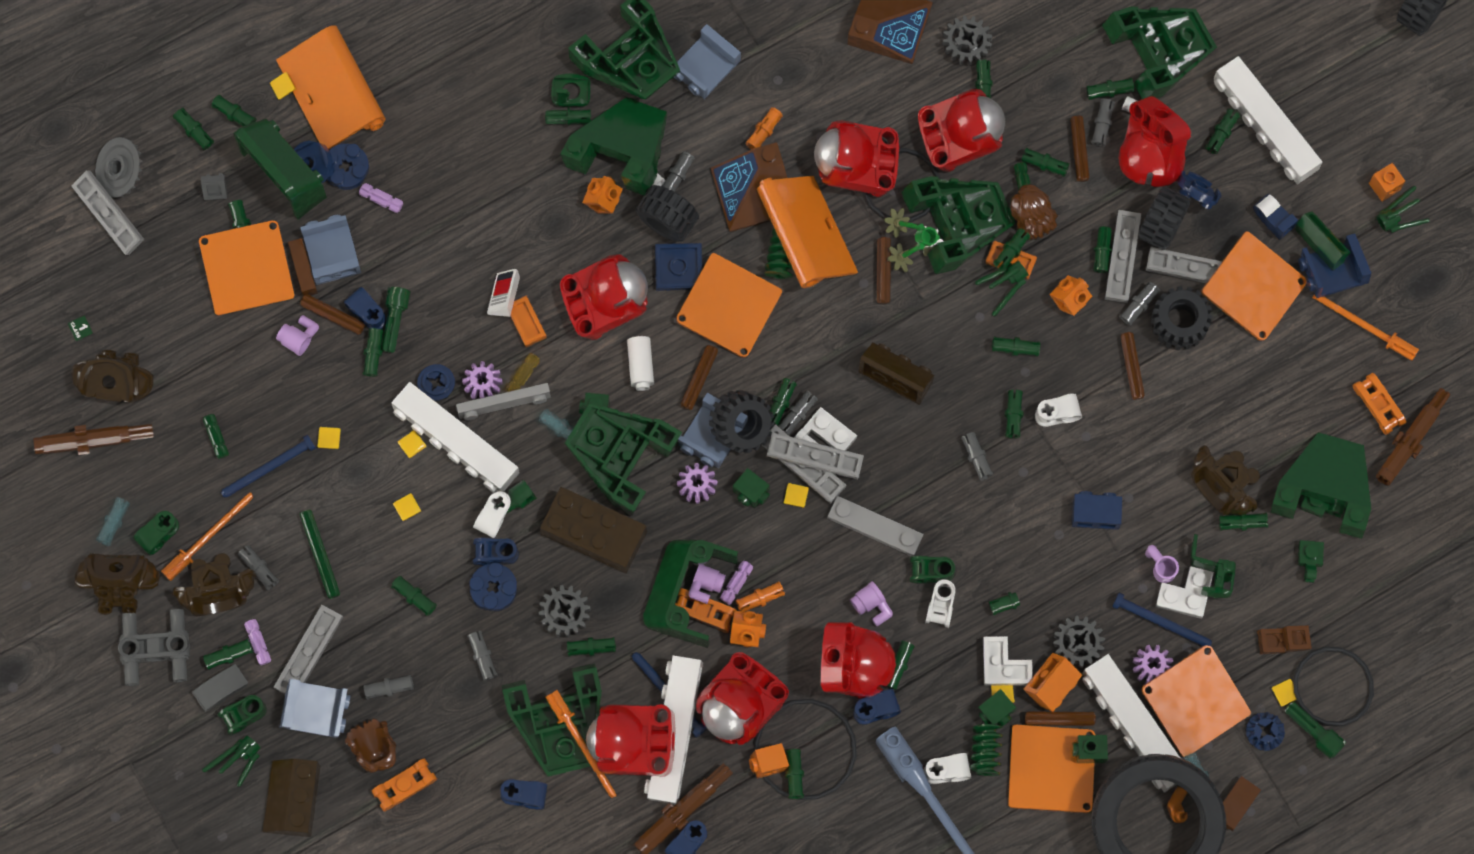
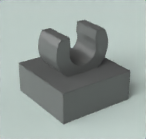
[201,173,228,200]

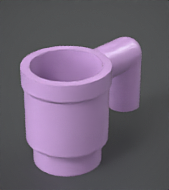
[276,315,319,356]
[1145,545,1179,583]
[688,564,726,604]
[850,581,893,627]

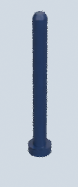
[221,434,316,498]
[1112,592,1212,646]
[632,652,707,738]

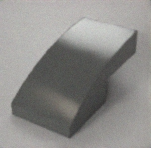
[192,664,248,712]

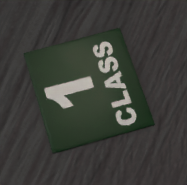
[68,315,93,341]

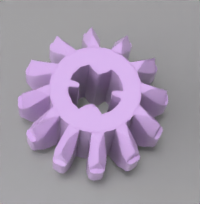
[462,361,503,400]
[677,463,717,504]
[1133,645,1173,684]

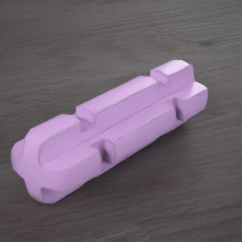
[359,183,403,213]
[720,560,753,605]
[244,619,271,665]

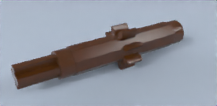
[1376,388,1450,486]
[33,424,154,455]
[634,763,733,854]

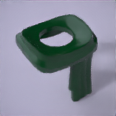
[551,74,591,107]

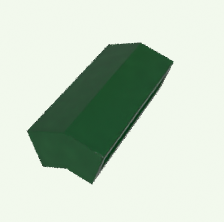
[1295,211,1350,271]

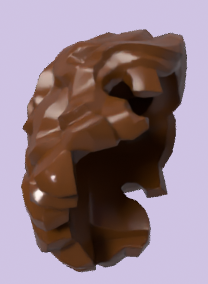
[1011,184,1058,240]
[345,718,396,773]

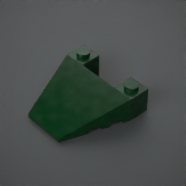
[568,0,680,100]
[1102,6,1217,99]
[560,97,667,195]
[901,176,1016,275]
[565,403,682,516]
[1270,432,1371,539]
[502,663,602,777]

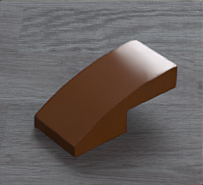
[1257,625,1312,654]
[1223,776,1261,831]

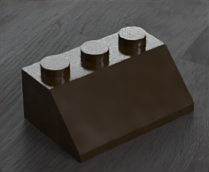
[858,342,934,405]
[263,759,321,837]

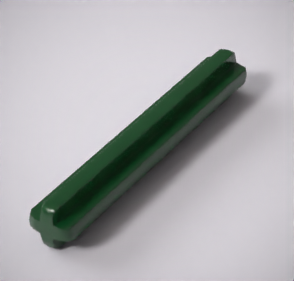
[300,509,340,599]

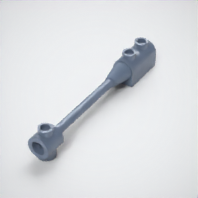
[875,726,974,854]

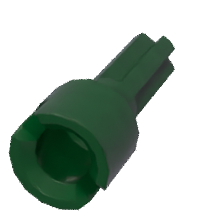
[381,286,411,353]
[474,479,537,523]
[1285,702,1346,759]

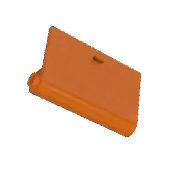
[276,26,386,150]
[757,176,858,288]

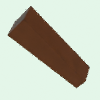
[288,238,318,296]

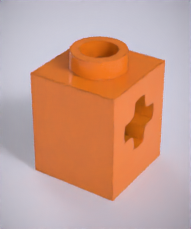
[1369,163,1406,202]
[749,743,789,779]

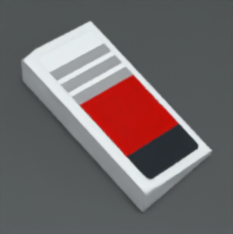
[487,269,520,317]

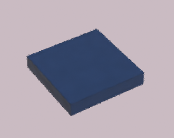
[655,243,702,291]

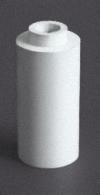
[627,336,654,391]

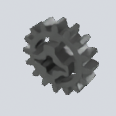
[942,15,992,65]
[539,585,591,638]
[1053,616,1105,668]

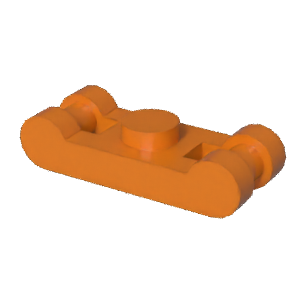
[1353,373,1406,435]
[675,588,737,633]
[371,758,437,812]

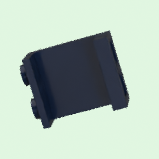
[1298,233,1372,299]

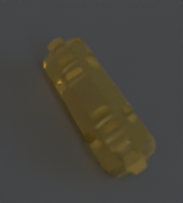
[506,353,540,392]

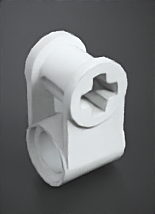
[1035,394,1082,427]
[473,491,511,538]
[925,580,955,628]
[924,753,971,784]

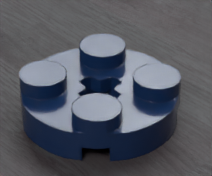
[294,141,334,183]
[326,144,369,190]
[1177,171,1222,209]
[469,563,517,611]

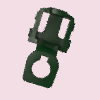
[1190,534,1236,599]

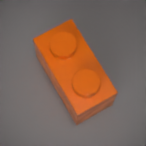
[1024,653,1082,712]

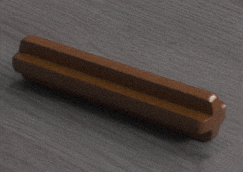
[1070,115,1089,182]
[877,237,891,304]
[301,294,365,335]
[1120,332,1145,400]
[681,345,718,410]
[1024,711,1096,726]

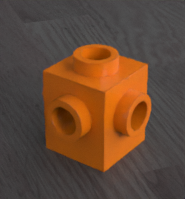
[582,176,623,214]
[1049,275,1093,316]
[730,611,766,647]

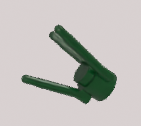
[1377,186,1430,233]
[975,260,1029,317]
[202,735,261,787]

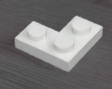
[1156,566,1214,619]
[983,637,1032,686]

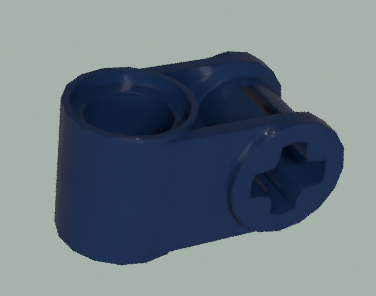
[344,287,387,330]
[473,538,519,566]
[853,689,901,725]
[500,779,548,810]
[665,820,707,854]

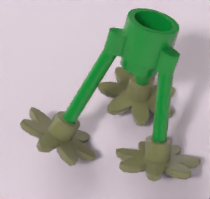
[884,208,943,272]

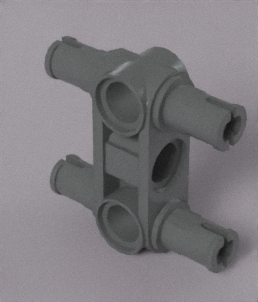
[118,609,191,686]

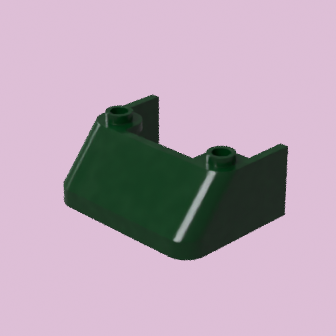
[233,118,327,220]
[643,539,738,648]

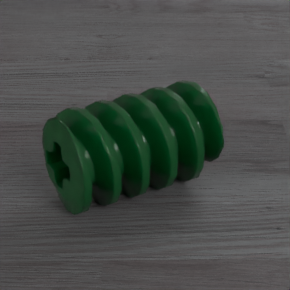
[764,229,793,279]
[970,724,1003,776]

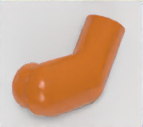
[1167,787,1188,823]

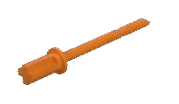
[1312,294,1419,361]
[161,493,253,581]
[545,690,616,798]

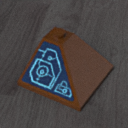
[847,0,933,64]
[710,142,787,232]

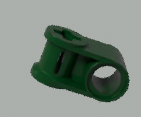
[133,511,179,556]
[910,556,955,584]
[218,695,267,735]

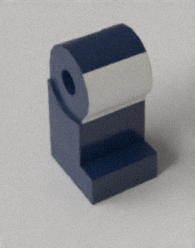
[1253,194,1298,240]

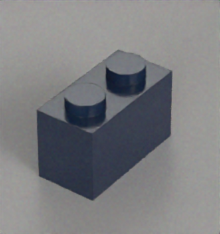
[1072,491,1122,530]

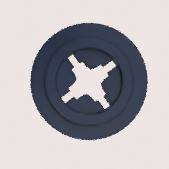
[417,364,455,401]
[1246,712,1285,751]

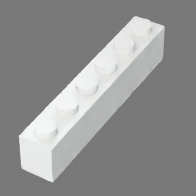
[1214,56,1322,185]
[392,382,519,493]
[1082,654,1180,793]
[644,656,703,804]

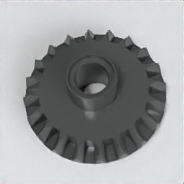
[95,137,143,198]

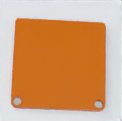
[199,221,295,315]
[1201,231,1307,341]
[676,253,782,358]
[1142,645,1251,757]
[1008,725,1095,813]

